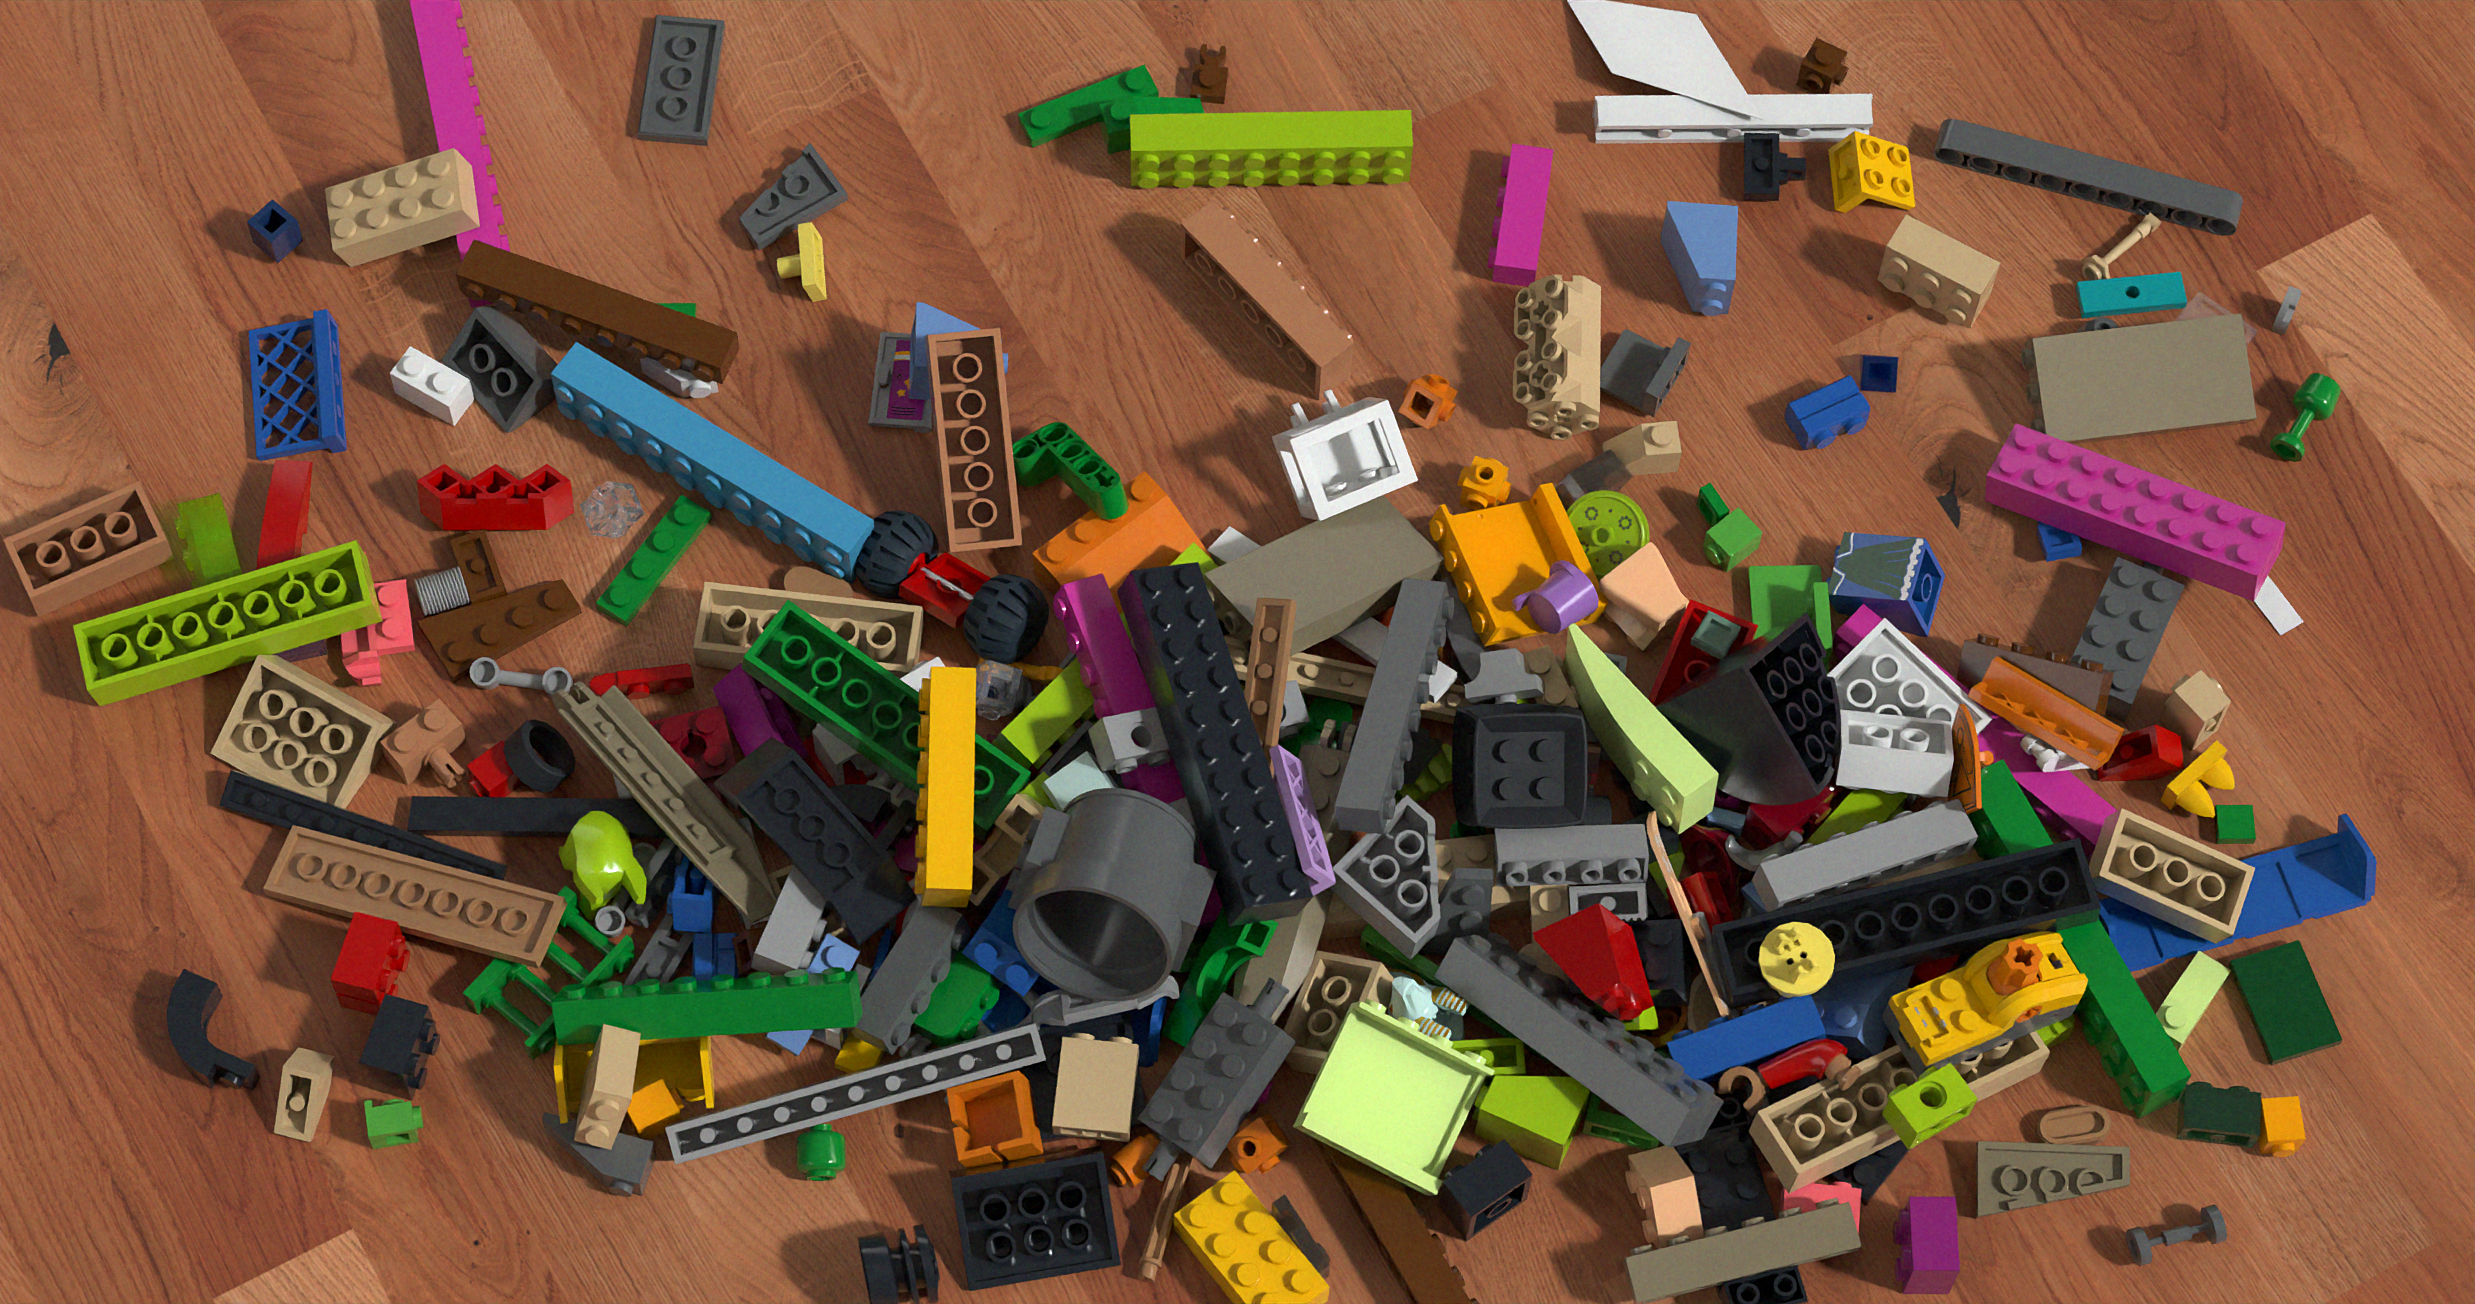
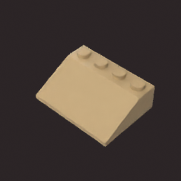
[211,655,398,808]

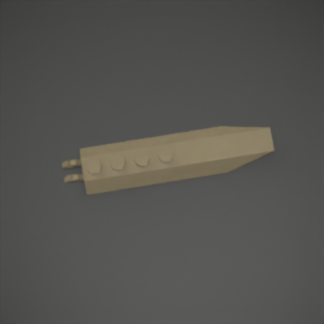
[552,681,778,924]
[1233,719,1359,1024]

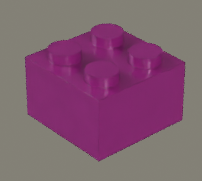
[1893,1196,1960,1294]

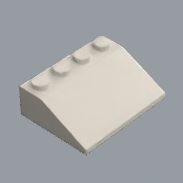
[1827,618,1993,805]

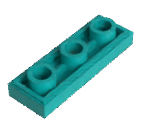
[2075,272,2188,318]

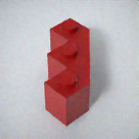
[416,464,574,530]

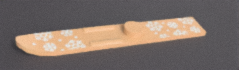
[1646,811,1734,1020]

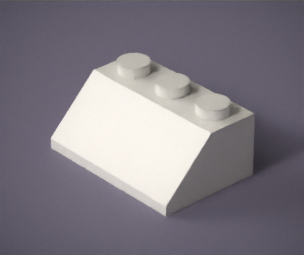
[1835,709,1954,798]

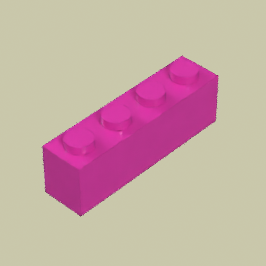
[1487,144,1554,287]

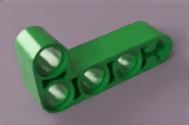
[1012,422,1129,520]

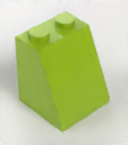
[1472,1076,1592,1171]

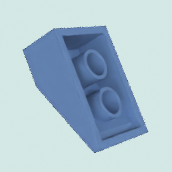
[1811,965,1916,1059]

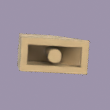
[1602,421,1682,478]
[274,1047,335,1142]

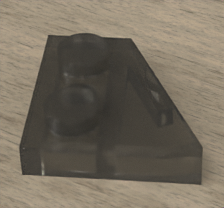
[1271,1194,1331,1280]

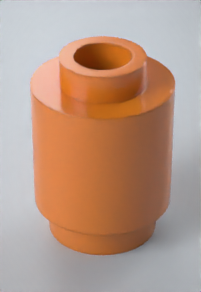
[1109,1133,1159,1188]

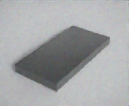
[638,15,725,146]

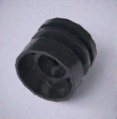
[858,1224,940,1304]

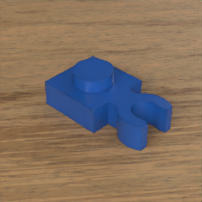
[2037,521,2082,562]

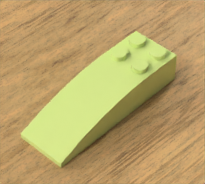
[1564,623,1719,834]

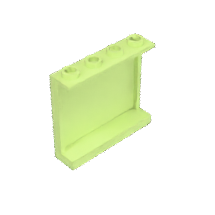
[1293,999,1494,1196]

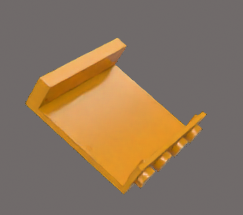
[1428,483,1609,646]

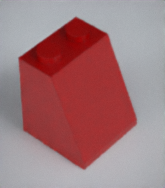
[1533,903,1654,1021]

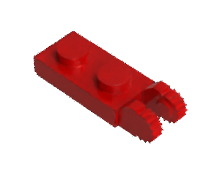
[589,663,695,699]

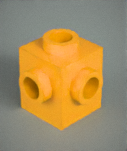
[1457,455,1512,511]

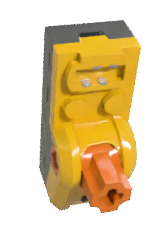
[1881,931,2088,1078]

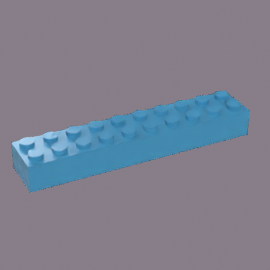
[551,342,874,584]

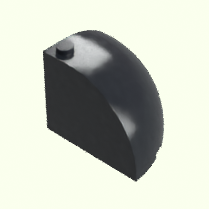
[1655,612,1841,805]

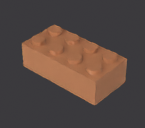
[3,481,174,617]

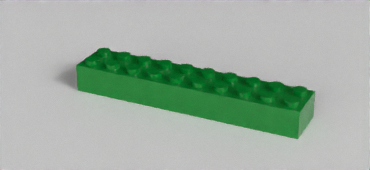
[1967,759,2191,1119]

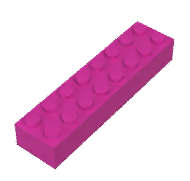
[1985,424,2286,601]

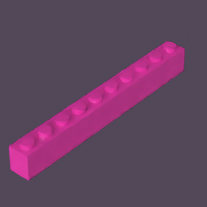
[409,0,510,308]
[1053,573,1223,933]
[1832,604,2117,863]

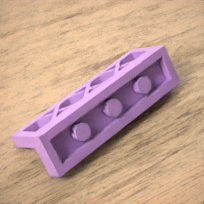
[1269,745,1336,896]

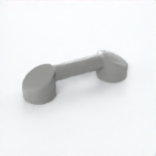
[470,657,573,697]
[594,843,657,938]

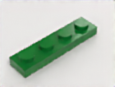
[596,494,712,627]

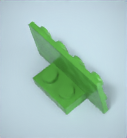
[1748,565,1833,675]

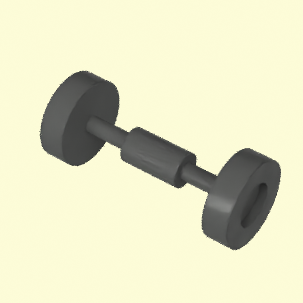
[2126,1204,2227,1266]

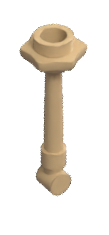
[2082,213,2161,281]

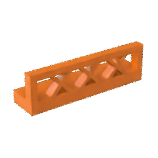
[1967,656,2125,770]

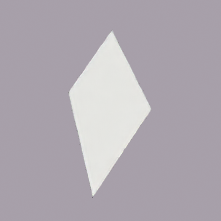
[1567,0,1764,120]

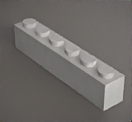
[1752,799,1978,912]

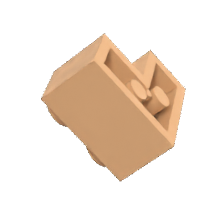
[1625,1146,1705,1249]

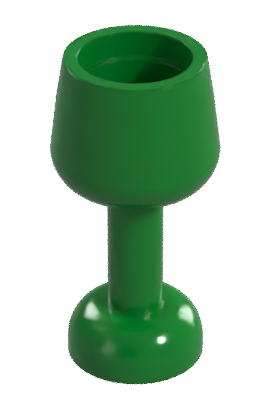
[2270,373,2341,462]

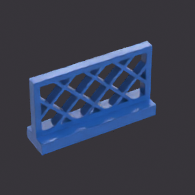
[249,309,347,461]

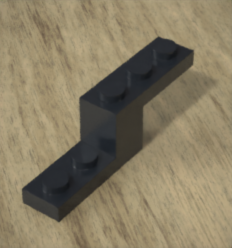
[1611,764,1679,921]

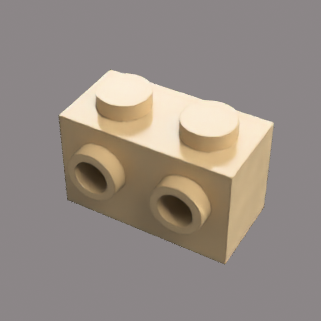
[1523,644,1580,709]
[2161,670,2231,751]

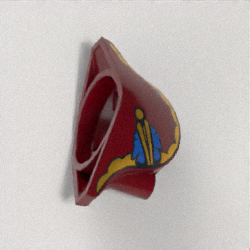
[1679,823,1751,907]

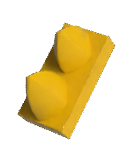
[2161,740,2234,818]

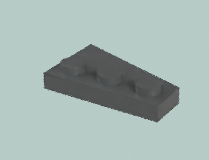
[739,143,848,251]
[1418,868,1493,956]

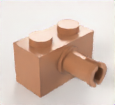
[380,698,467,788]

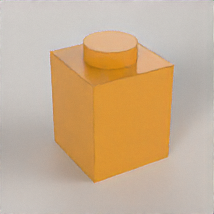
[625,1079,684,1140]
[2254,1096,2306,1157]

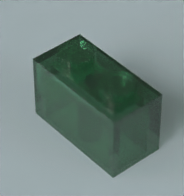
[2177,1081,2261,1148]

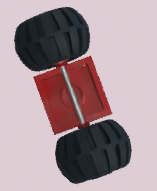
[855,510,1049,664]

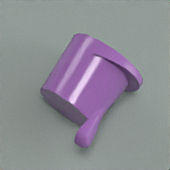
[1511,560,1598,634]

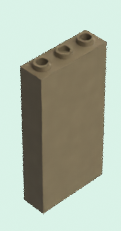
[2021,313,2257,444]
[1204,495,1445,656]

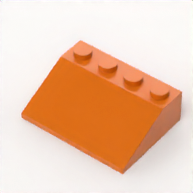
[1032,471,1214,615]

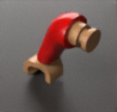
[1717,1038,1861,1116]

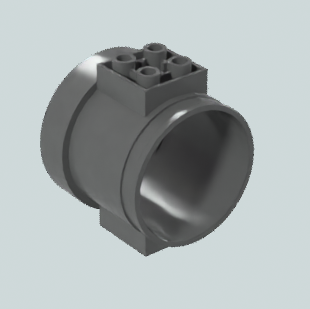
[1006,788,1217,1001]

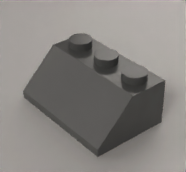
[441,306,558,433]

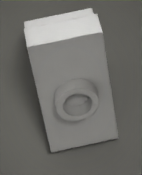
[1464,648,1545,705]

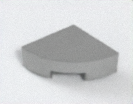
[2271,286,2302,335]

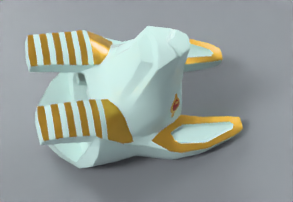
[1386,968,1471,1041]

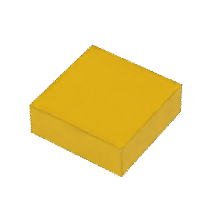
[834,1031,884,1073]

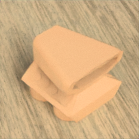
[1599,542,1689,651]

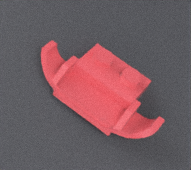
[339,552,415,687]

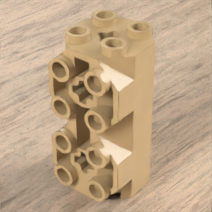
[1513,274,1601,441]

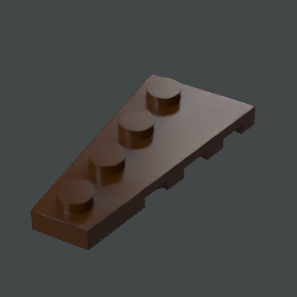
[417,579,582,683]

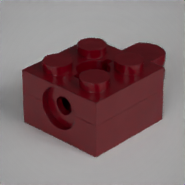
[649,705,736,807]
[1741,762,1845,850]

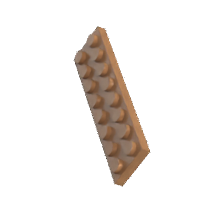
[263,825,567,969]

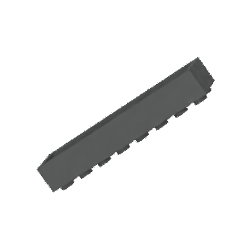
[1434,932,1724,1147]

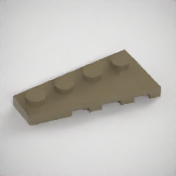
[1975,1141,2130,1219]

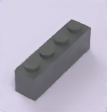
[849,904,972,1055]

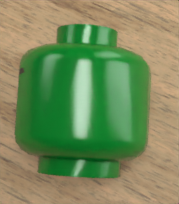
[796,1124,846,1181]

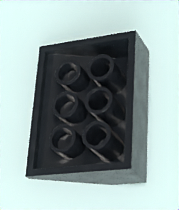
[949,1146,1121,1291]

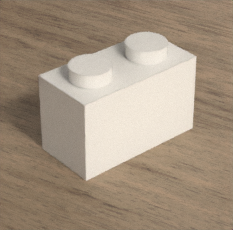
[390,346,474,426]

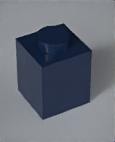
[247,199,303,264]

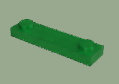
[1018,64,1159,148]

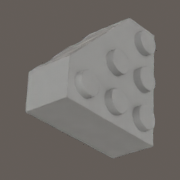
[1328,795,1441,960]

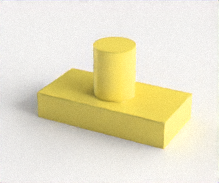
[777,222,827,302]

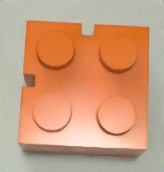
[946,1070,1044,1168]

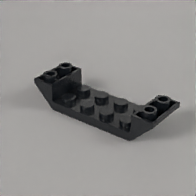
[714,737,917,946]
[1674,1088,1808,1304]

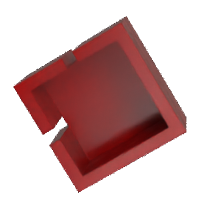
[330,911,410,1016]

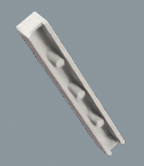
[1592,94,1873,144]

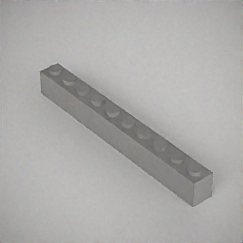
[665,1021,1046,1165]

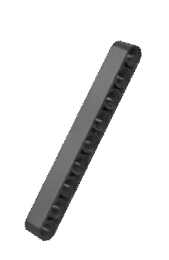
[1933,119,2243,236]

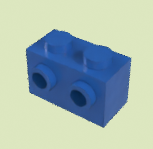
[667,854,722,933]

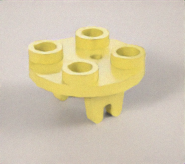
[1758,922,1835,998]

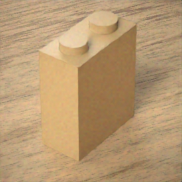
[574,1024,641,1150]
[1052,1033,1139,1142]

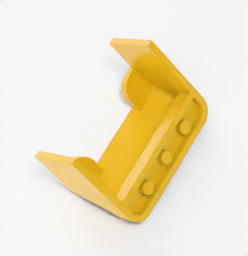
[554,1036,714,1123]

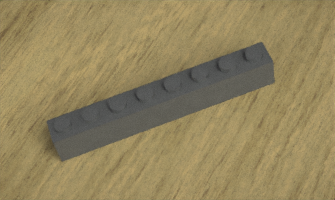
[1334,578,1454,834]

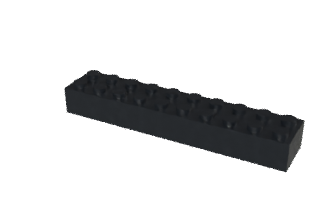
[1117,562,1313,927]
[1711,838,2101,1009]

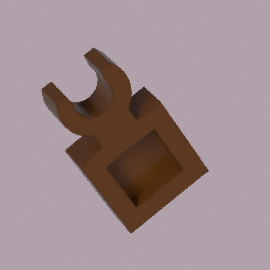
[1190,44,1228,104]

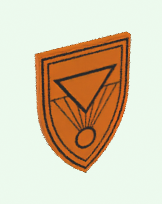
[1948,704,1994,814]

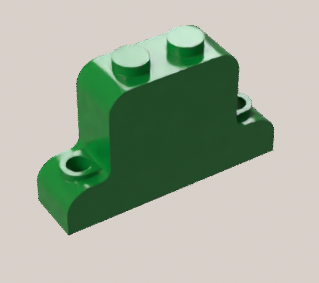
[910,949,1000,1047]

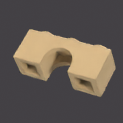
[969,794,1045,906]

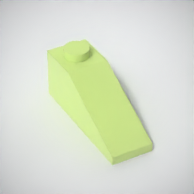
[2156,951,2231,1052]

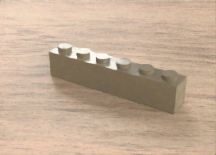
[1623,1198,1862,1304]

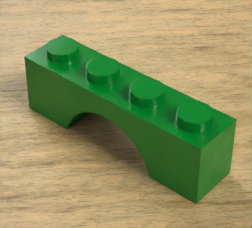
[1161,906,1279,1047]

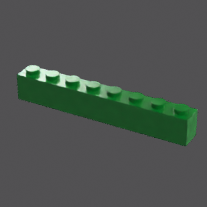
[551,967,863,1045]

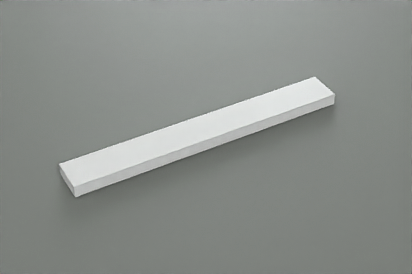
[1207,526,1457,704]

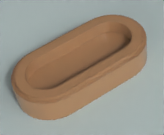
[783,566,854,599]
[2035,1105,2112,1145]

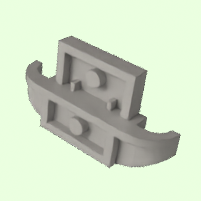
[1031,975,1179,1030]

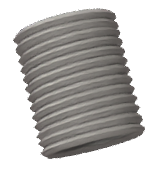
[414,566,470,616]

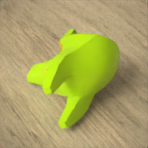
[558,811,647,920]

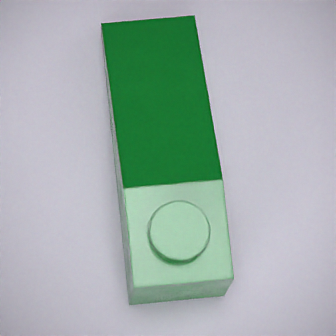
[1099,96,1204,154]

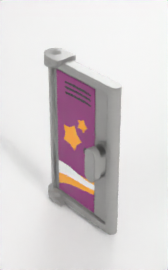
[868,332,932,433]

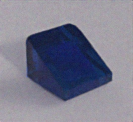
[1860,354,1898,392]

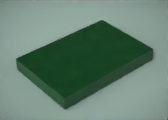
[2228,940,2343,1065]

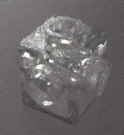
[580,481,644,539]

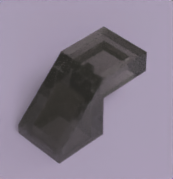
[1555,450,1633,512]

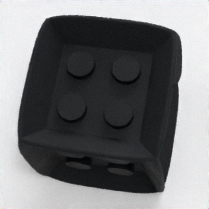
[1452,704,1587,829]

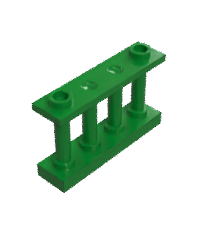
[463,885,635,1061]

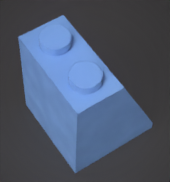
[1660,201,1738,316]
[909,302,1008,400]

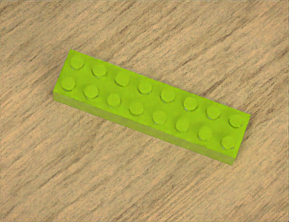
[1130,110,1413,189]
[73,540,383,706]

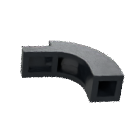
[167,969,260,1091]

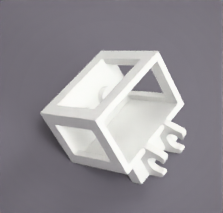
[1272,389,1418,521]

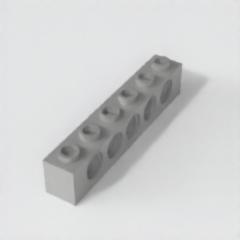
[1088,680,1310,774]

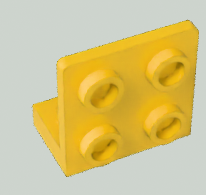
[1828,131,1915,213]

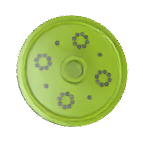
[1566,490,1650,580]

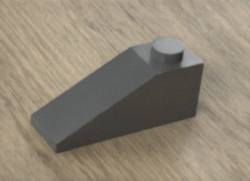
[542,1112,657,1197]

